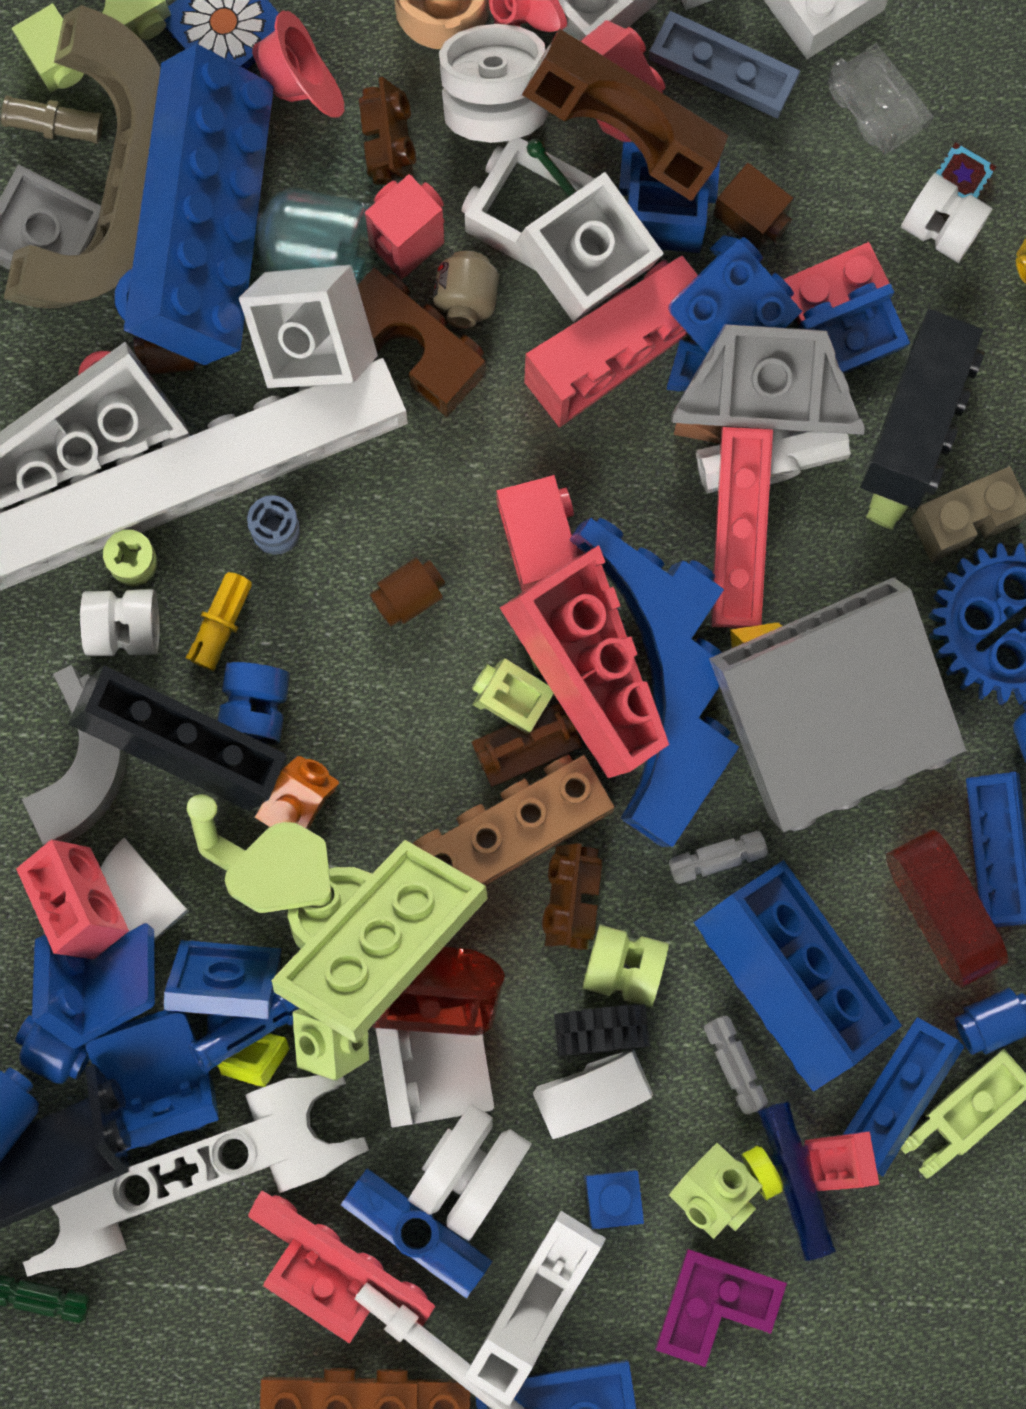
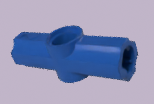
[341,1168,493,1298]

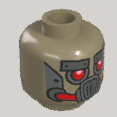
[433,251,499,328]

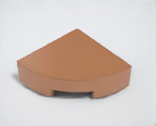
[674,423,725,444]

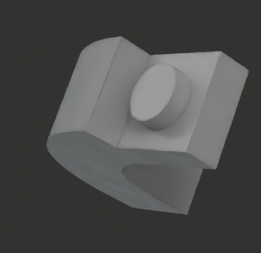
[22,665,127,845]

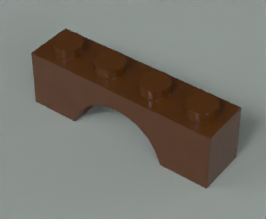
[522,29,729,201]

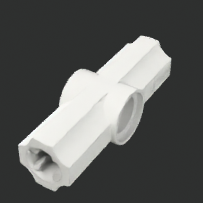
[696,428,851,494]

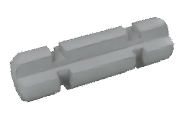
[669,831,768,884]
[704,1016,768,1114]

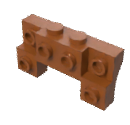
[260,1368,470,1409]

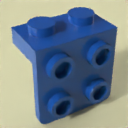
[668,235,803,355]
[86,1010,219,1150]

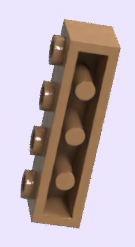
[412,754,615,886]

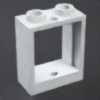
[461,138,595,270]

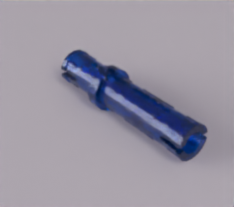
[758,1101,836,1261]

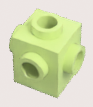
[292,1008,369,1081]
[669,1143,763,1239]

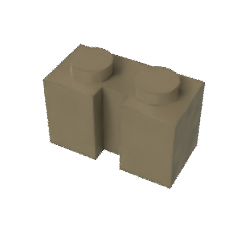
[911,466,1026,563]

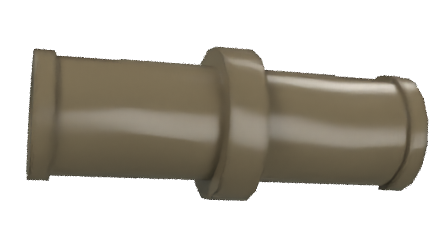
[1,95,103,144]

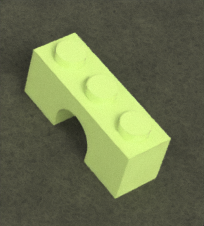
[12,0,171,93]

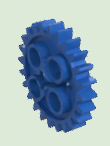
[929,543,1026,705]

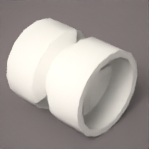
[901,173,993,263]
[80,589,160,657]

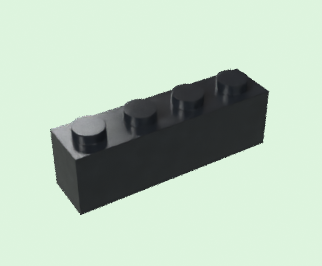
[860,308,985,509]
[68,665,287,811]

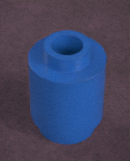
[955,988,1026,1055]

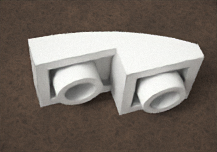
[533,1049,653,1139]

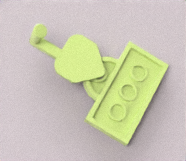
[186,794,488,1043]

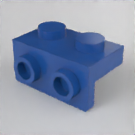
[797,283,910,374]

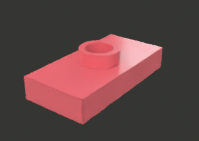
[804,1131,879,1191]

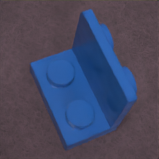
[32,923,155,1049]

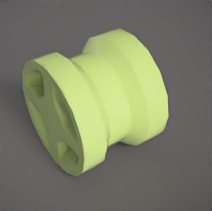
[103,530,157,586]

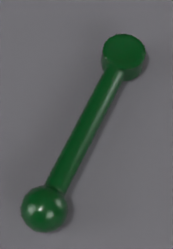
[526,138,577,197]

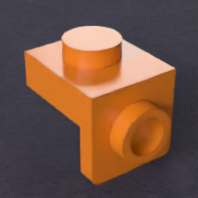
[255,756,339,829]

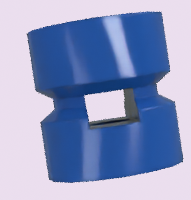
[217,662,290,745]

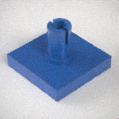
[164,940,282,1035]

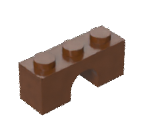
[357,268,486,417]

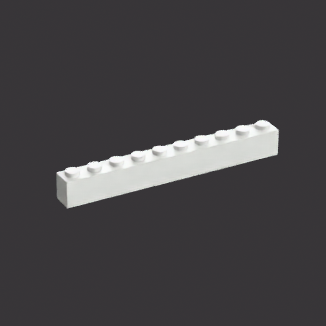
[0,358,408,591]

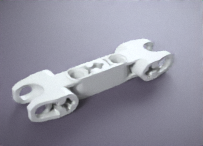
[23,1075,369,1277]

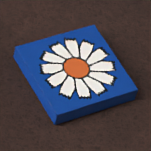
[164,0,279,70]

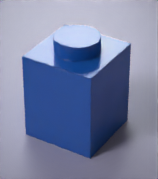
[584,1170,644,1229]

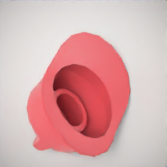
[252,10,344,118]

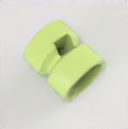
[582,925,669,1008]

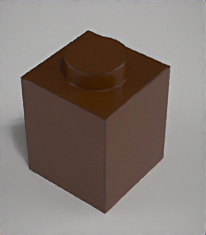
[713,163,793,250]

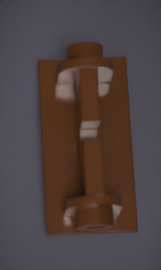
[359,77,416,185]
[471,703,583,788]
[542,843,603,950]

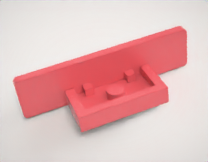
[248,1191,435,1344]

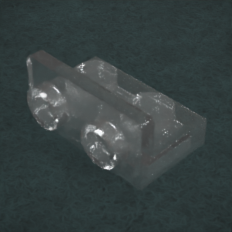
[828,42,934,155]

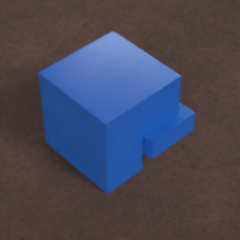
[619,142,720,253]

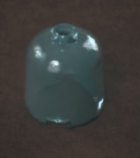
[254,188,371,284]

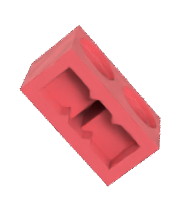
[16,839,129,960]

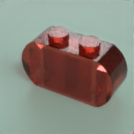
[886,829,1008,988]
[371,947,505,1036]

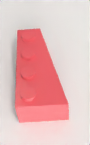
[525,255,698,428]
[500,545,669,778]

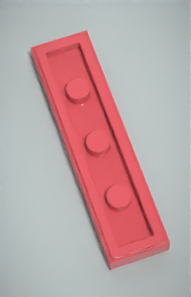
[710,427,773,628]

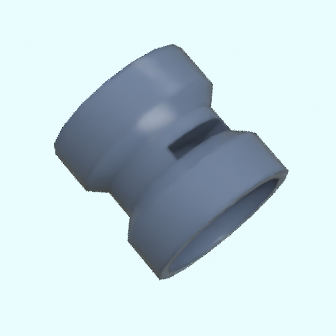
[247,495,300,555]

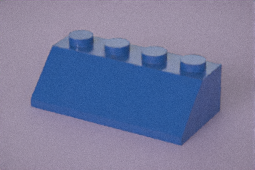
[694,860,902,1091]

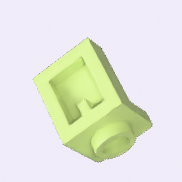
[472,658,554,734]

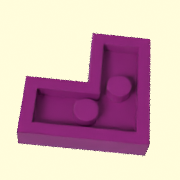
[655,1249,787,1367]

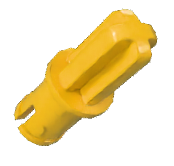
[185,572,252,672]

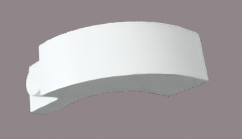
[464,1211,606,1406]

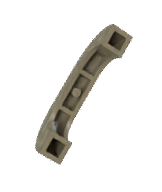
[3,5,161,308]

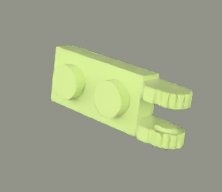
[901,1048,1026,1179]

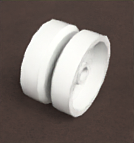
[439,24,549,143]
[408,1103,532,1241]

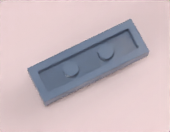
[648,11,800,119]

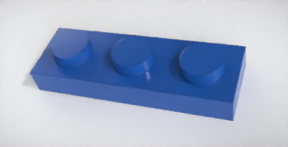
[843,1017,964,1177]

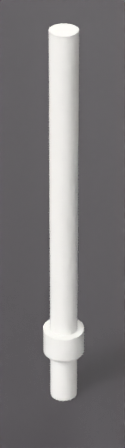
[354,1283,525,1409]

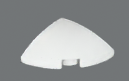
[101,838,189,942]

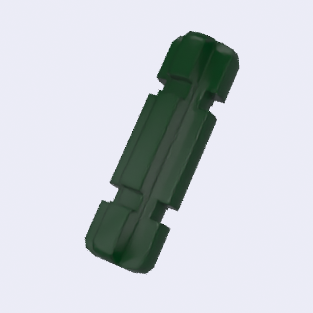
[0,1275,90,1323]

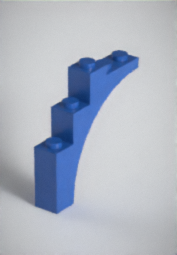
[569,518,739,847]

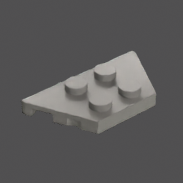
[671,324,865,435]

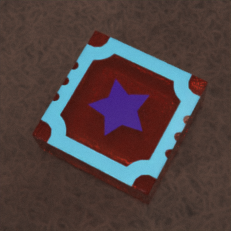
[936,142,997,198]

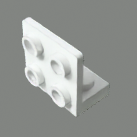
[375,1009,494,1128]

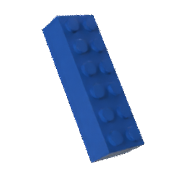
[124,43,274,365]

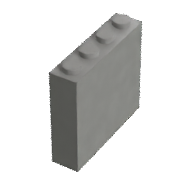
[709,577,966,833]

